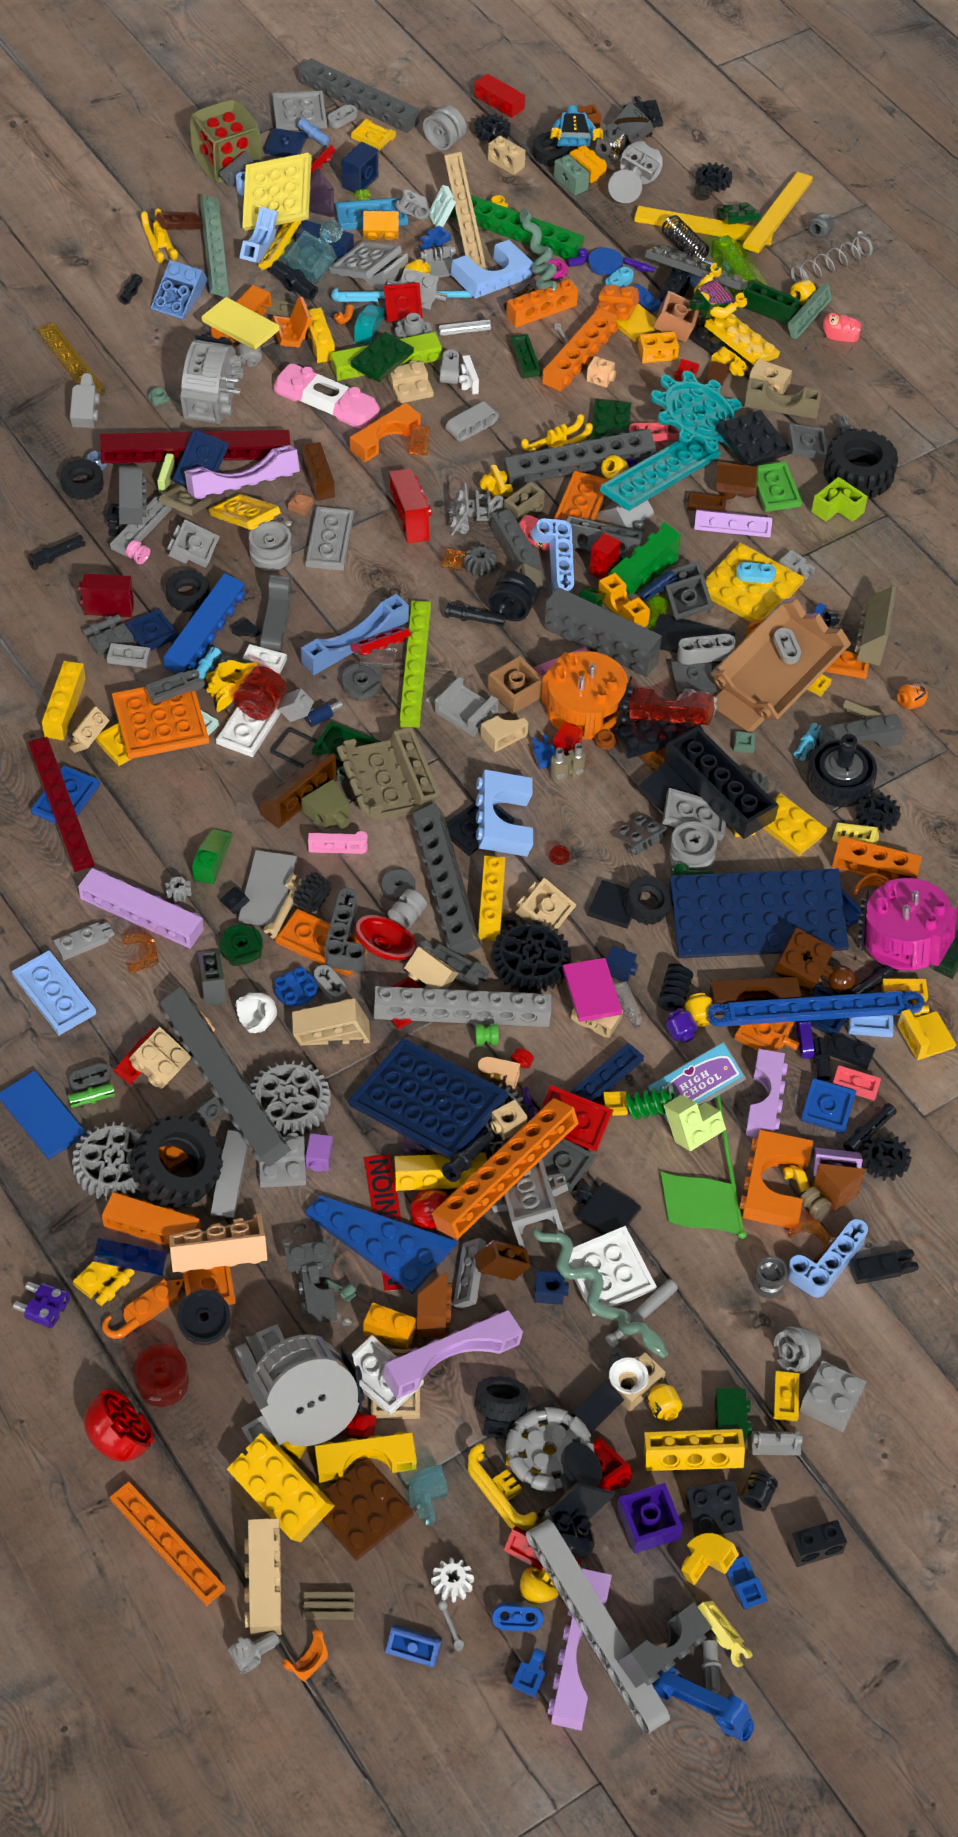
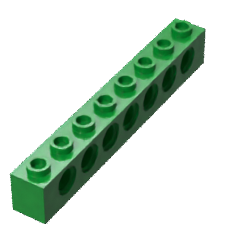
[450,194,584,259]

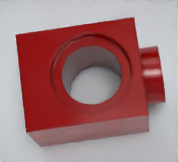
[553,722,583,756]

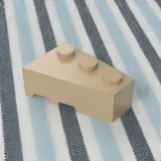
[292,998,370,1045]

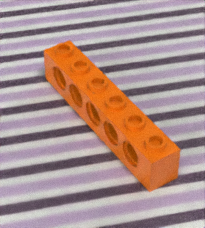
[542,308,618,392]

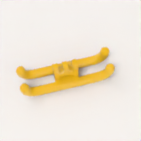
[141,209,178,264]
[521,414,593,452]
[468,1443,538,1532]

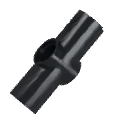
[270,260,318,301]

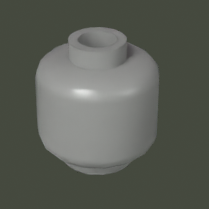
[237,343,263,367]

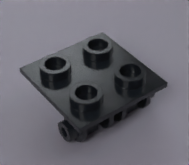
[686,1480,743,1537]

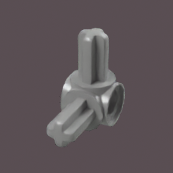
[228,1631,280,1674]

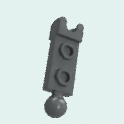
[416,940,489,991]

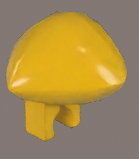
[520,1567,559,1603]

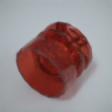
[233,666,287,721]

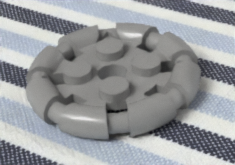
[505,1407,594,1492]

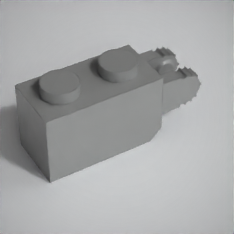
[70,373,100,428]

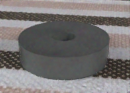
[382,869,416,902]

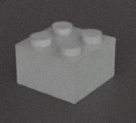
[799,1360,867,1433]

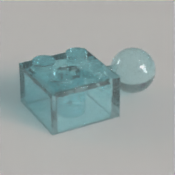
[284,219,342,284]

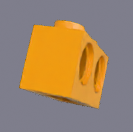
[638,331,679,363]

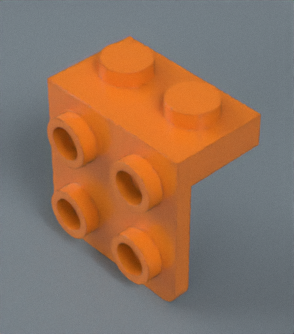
[271,297,312,348]

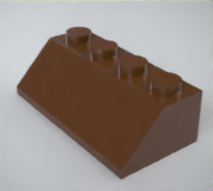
[260,753,336,829]

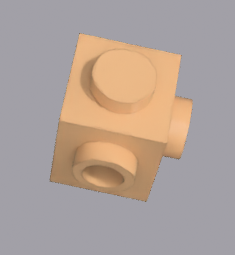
[587,356,616,388]

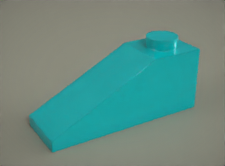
[354,305,386,345]

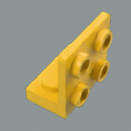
[897,1009,956,1061]

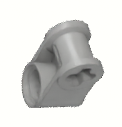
[395,189,430,219]
[440,349,459,384]

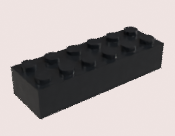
[664,726,779,839]

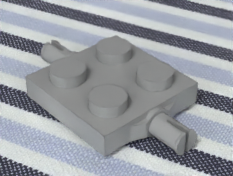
[387,268,447,312]

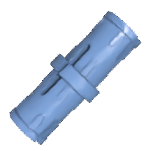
[297,117,331,147]

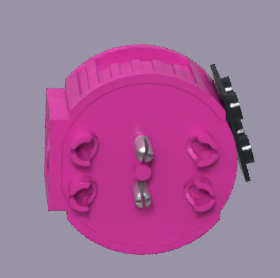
[858,878,957,970]

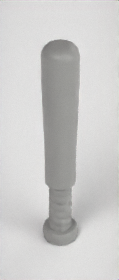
[605,1279,678,1347]

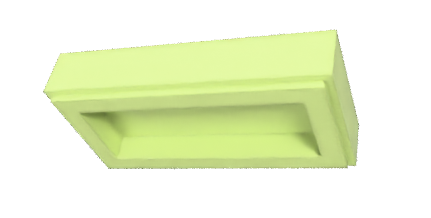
[157,454,175,494]

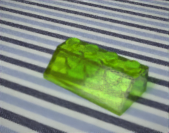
[710,235,769,295]

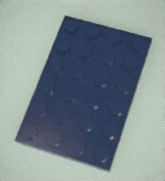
[348,1038,508,1161]

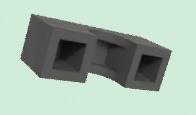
[296,1265,337,1324]

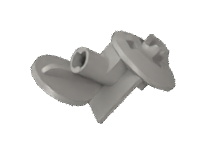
[608,141,663,204]

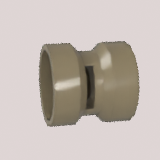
[800,1186,831,1219]

